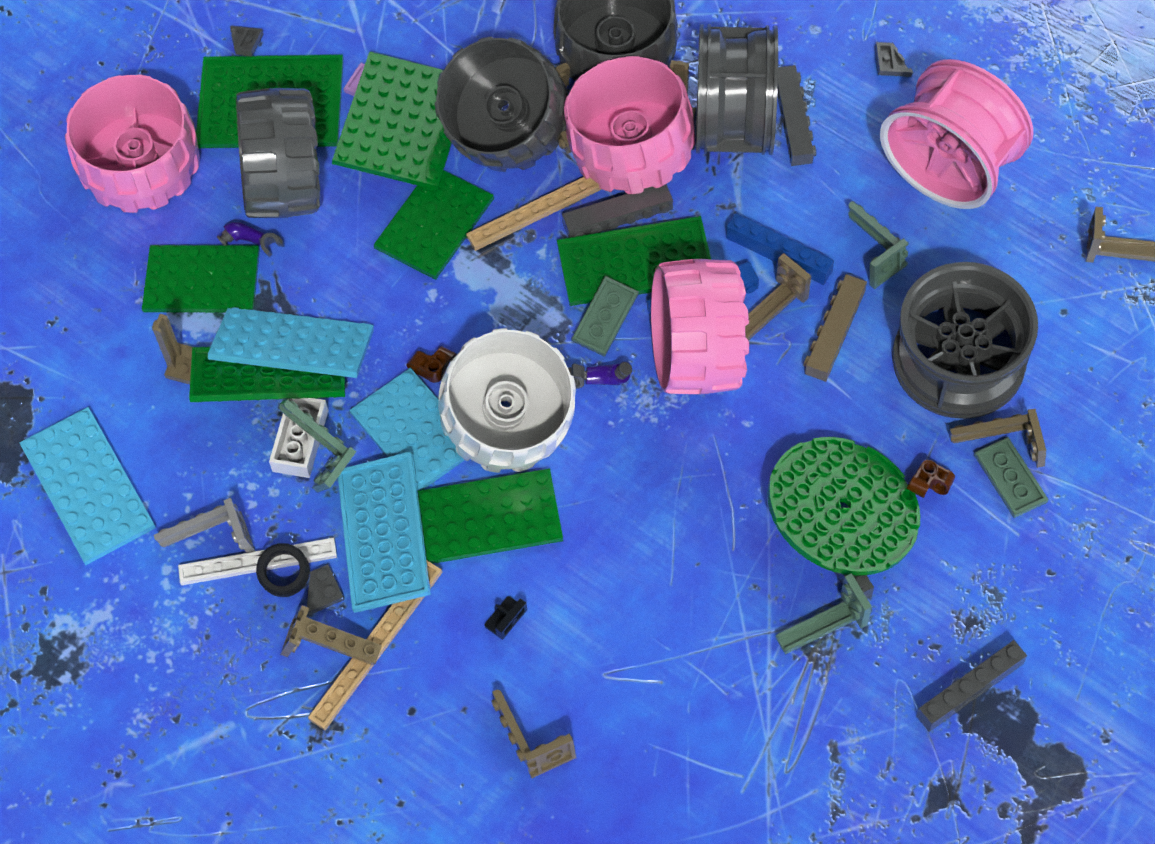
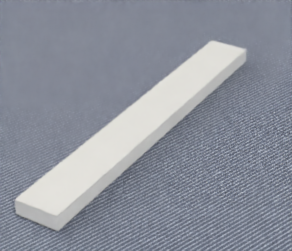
[178,537,337,586]

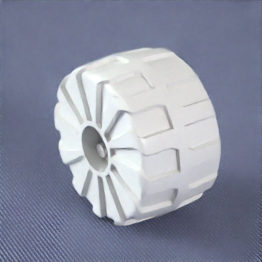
[438,328,576,473]

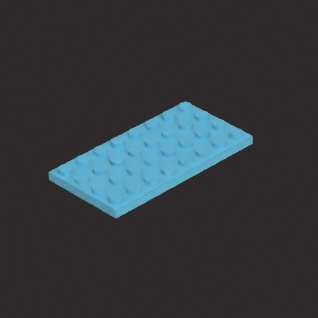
[208,307,374,378]
[19,407,156,565]
[338,452,431,613]

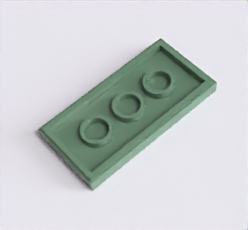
[572,276,639,357]
[974,437,1049,518]

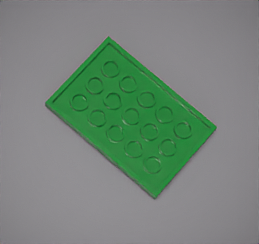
[374,171,494,280]
[142,245,260,313]

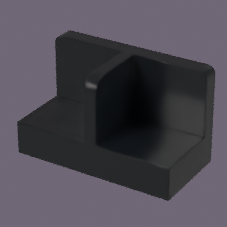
[484,596,527,640]

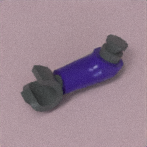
[217,222,284,257]
[568,362,632,389]

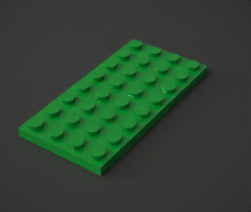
[557,216,711,306]
[189,347,345,402]
[418,468,563,564]

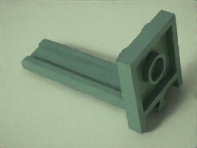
[849,201,908,289]
[278,400,356,492]
[775,573,872,654]

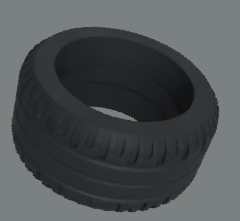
[256,543,310,597]

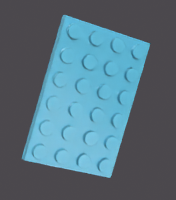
[349,368,464,491]

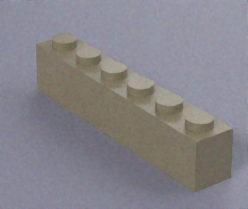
[803,274,867,382]

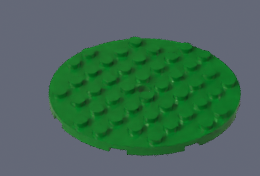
[767,437,920,576]

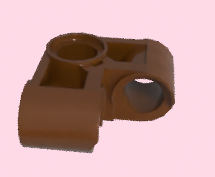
[406,346,457,383]
[906,460,955,498]

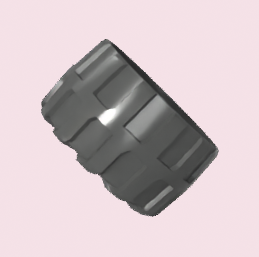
[554,0,678,81]
[435,36,568,172]
[236,88,320,218]

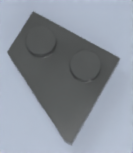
[230,26,263,56]
[874,42,913,77]
[307,564,344,615]

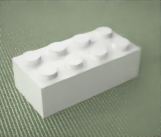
[269,398,328,478]

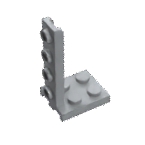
[154,498,255,553]

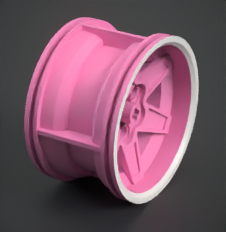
[880,59,1033,209]

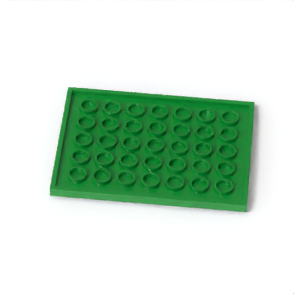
[332,51,452,190]
[196,55,344,148]

